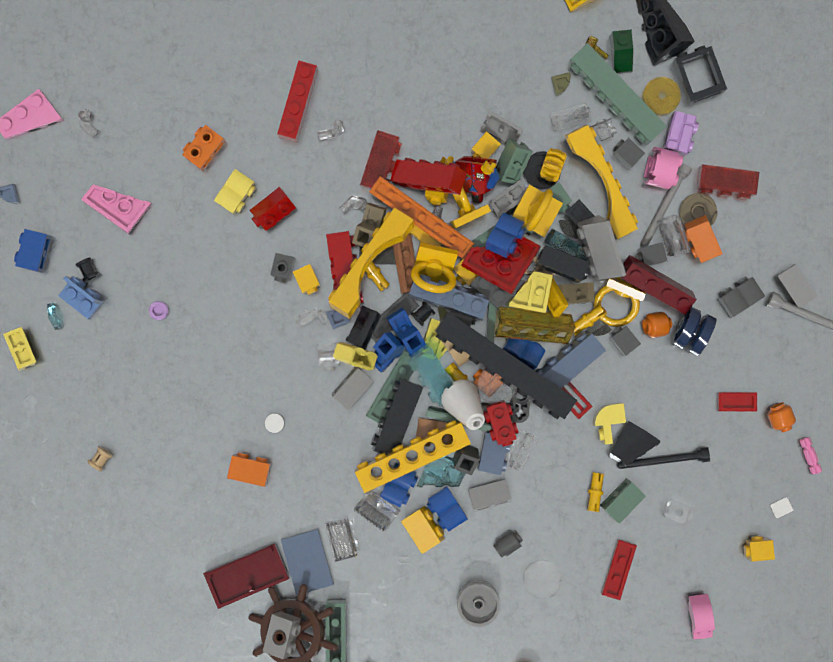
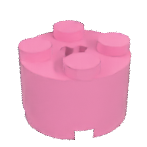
[644,147,683,190]

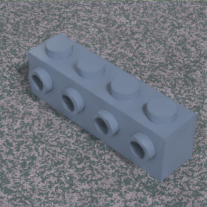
[409,274,489,321]
[535,330,606,388]

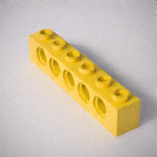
[355,420,471,493]

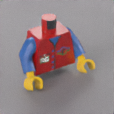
[440,156,500,202]

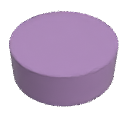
[149,301,169,320]

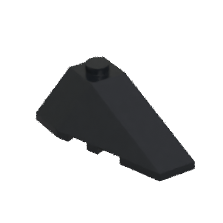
[637,0,695,64]

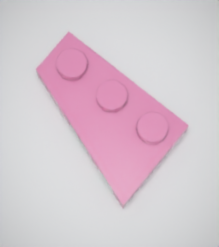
[0,89,63,139]
[81,184,152,234]

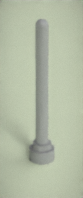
[641,163,692,247]
[766,292,833,329]

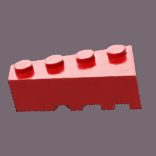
[326,231,364,308]

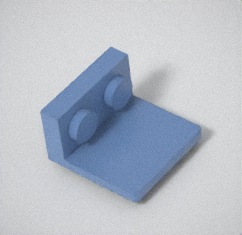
[58,276,104,320]

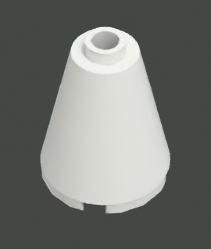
[441,380,485,430]

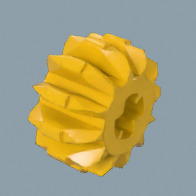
[540,148,567,182]

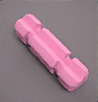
[800,437,822,474]

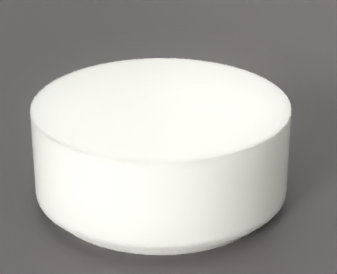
[265,413,285,433]

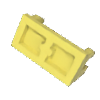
[3,327,36,371]

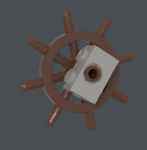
[248,584,338,662]

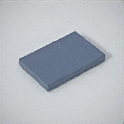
[281,529,334,596]

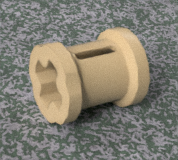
[87,446,113,472]

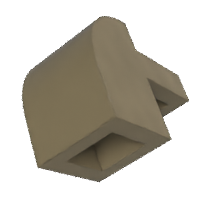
[352,203,386,247]
[558,282,595,304]

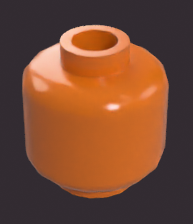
[642,312,672,338]
[767,402,796,432]

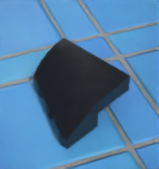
[610,421,661,466]

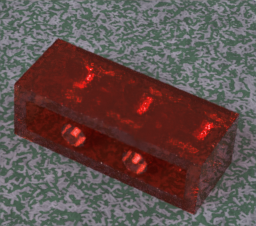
[360,130,402,190]
[696,164,760,199]

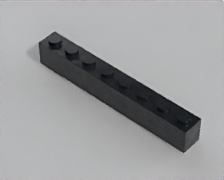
[434,312,577,420]

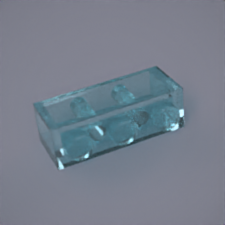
[408,343,453,407]

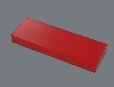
[601,539,637,600]

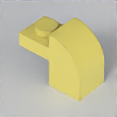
[593,403,626,445]

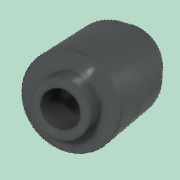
[493,530,523,557]

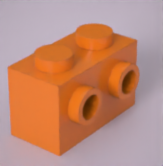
[182,124,226,171]
[683,215,723,263]
[227,452,272,487]

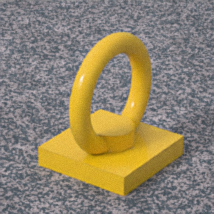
[512,185,563,237]
[449,187,491,228]
[411,242,458,293]
[594,277,646,327]

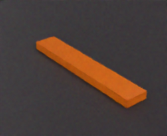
[369,176,475,259]

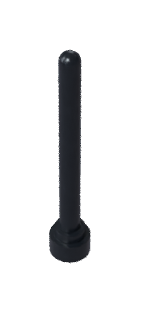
[617,447,710,469]

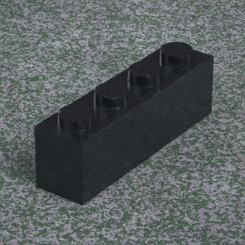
[371,377,423,459]

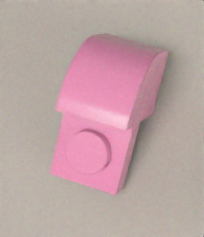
[688,594,715,640]

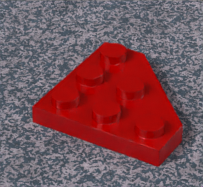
[461,237,541,294]

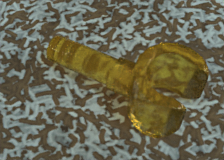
[585,36,609,59]

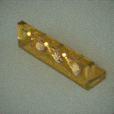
[495,307,576,344]

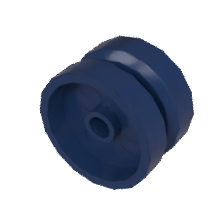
[673,307,717,356]

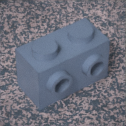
[478,432,511,475]

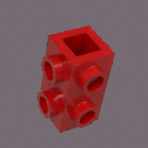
[250,187,296,231]
[483,400,519,447]

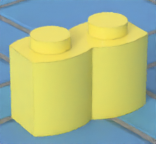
[214,169,256,214]
[333,342,378,370]

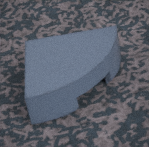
[0,184,20,203]
[326,310,350,330]

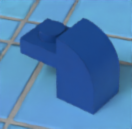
[386,308,426,355]
[373,332,405,372]

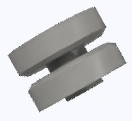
[457,580,500,627]

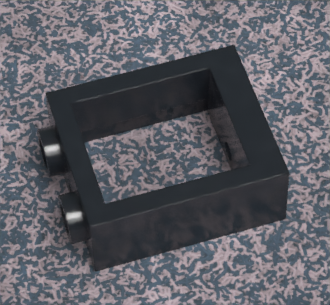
[673,45,727,105]
[535,245,590,283]

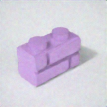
[663,111,699,156]

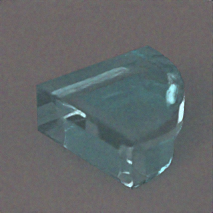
[47,303,62,330]

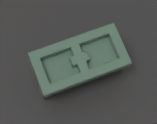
[496,138,533,184]
[600,478,646,524]

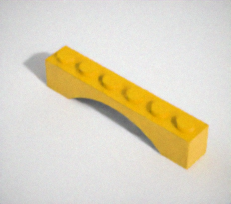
[564,125,638,239]
[328,208,415,319]

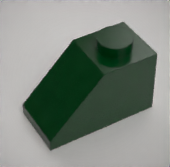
[609,29,633,74]

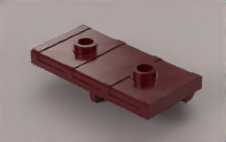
[203,543,290,609]

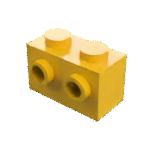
[401,506,445,554]

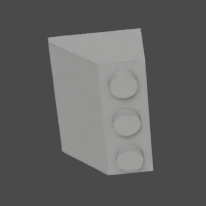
[577,215,626,280]

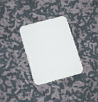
[770,497,793,518]

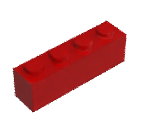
[277,60,318,143]
[390,158,467,195]

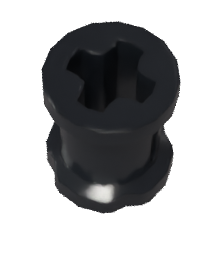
[75,257,99,282]
[411,301,436,326]

